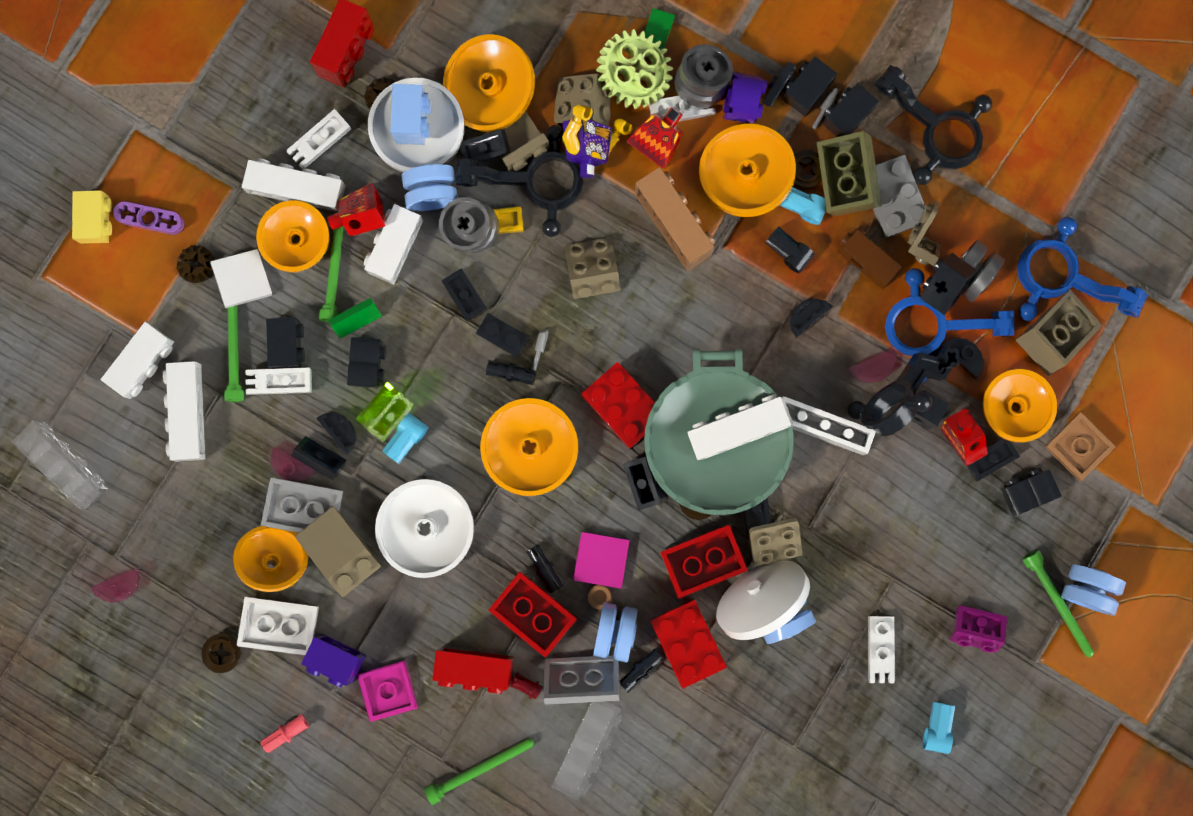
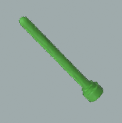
[319,209,344,322]
[224,305,244,402]
[1022,550,1094,657]
[424,738,534,806]

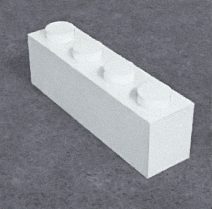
[242,158,346,212]
[163,361,205,462]
[687,394,794,460]
[783,396,876,455]

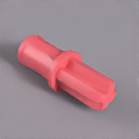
[260,714,309,753]

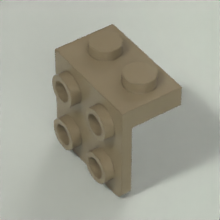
[554,74,611,126]
[486,111,549,172]
[907,200,941,266]
[564,238,621,299]
[747,518,802,566]

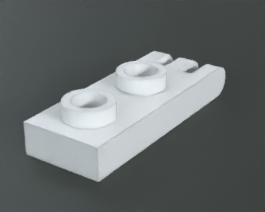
[649,96,716,122]
[287,109,351,170]
[245,368,312,395]
[868,616,895,683]

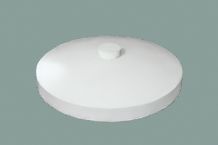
[368,78,464,172]
[375,479,474,578]
[716,560,810,640]

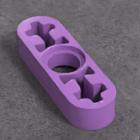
[113,202,184,235]

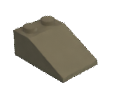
[1016,290,1102,376]
[295,505,381,598]

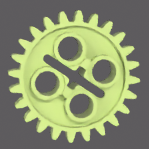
[596,29,673,109]

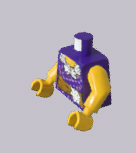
[562,105,632,178]

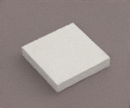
[211,249,272,308]

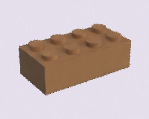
[635,167,715,272]

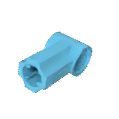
[779,187,826,225]
[382,413,429,464]
[923,702,955,754]

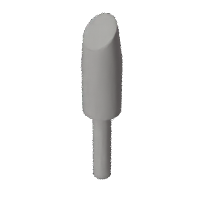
[812,88,839,129]
[531,329,548,370]

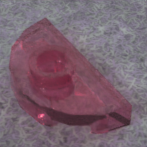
[849,349,896,383]
[271,447,316,482]
[90,569,140,603]

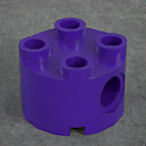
[723,72,767,124]

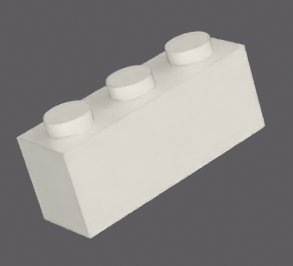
[364,204,424,285]
[100,322,174,399]

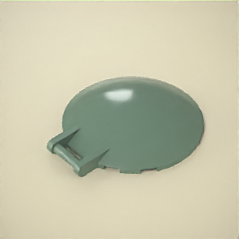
[644,348,794,515]

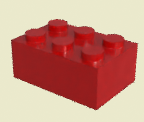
[310,0,374,88]
[581,361,655,450]
[660,525,748,598]
[488,571,577,658]
[650,599,727,689]
[432,647,514,694]

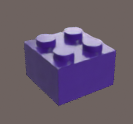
[301,634,367,687]

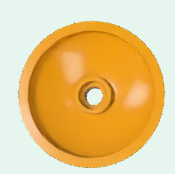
[256,200,329,272]
[982,369,1057,442]
[233,526,308,592]

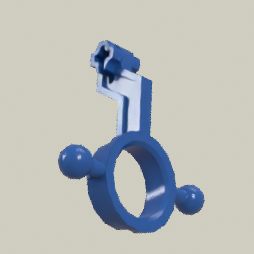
[1017,217,1148,321]
[885,268,1015,384]

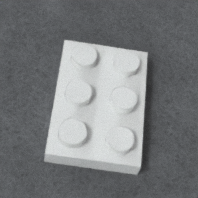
[237,597,319,655]

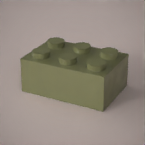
[817,131,882,217]

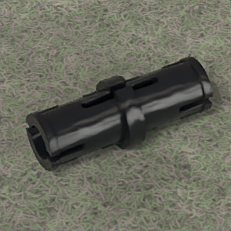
[486,360,536,385]
[526,544,564,593]
[619,648,665,693]

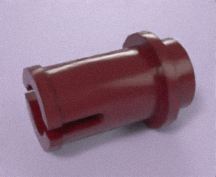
[510,673,543,699]

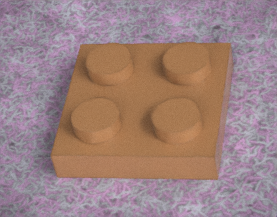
[1044,412,1116,481]

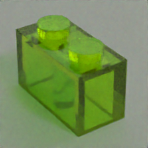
[356,382,414,442]

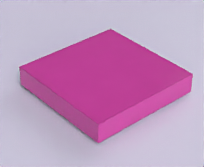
[573,532,630,589]
[357,660,418,722]

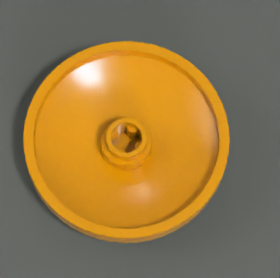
[443,34,535,132]
[699,124,796,217]
[480,398,578,496]

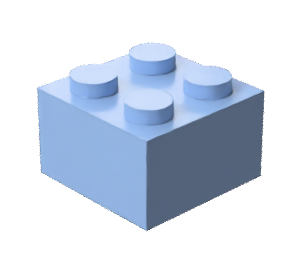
[390,84,431,145]

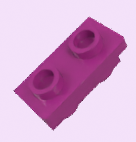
[950,605,1007,653]

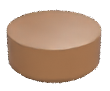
[588,585,612,610]

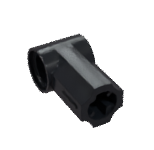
[765,226,815,274]

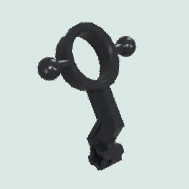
[874,65,992,185]
[456,125,584,237]
[848,347,960,436]

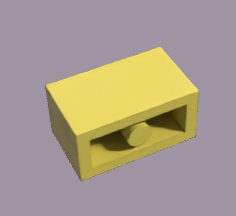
[72,191,112,244]

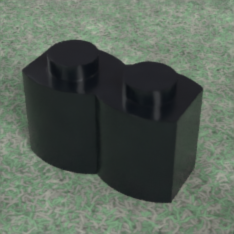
[347,337,386,389]
[1001,467,1062,516]

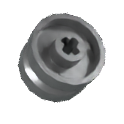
[674,44,733,108]
[439,197,499,253]
[961,239,1005,302]

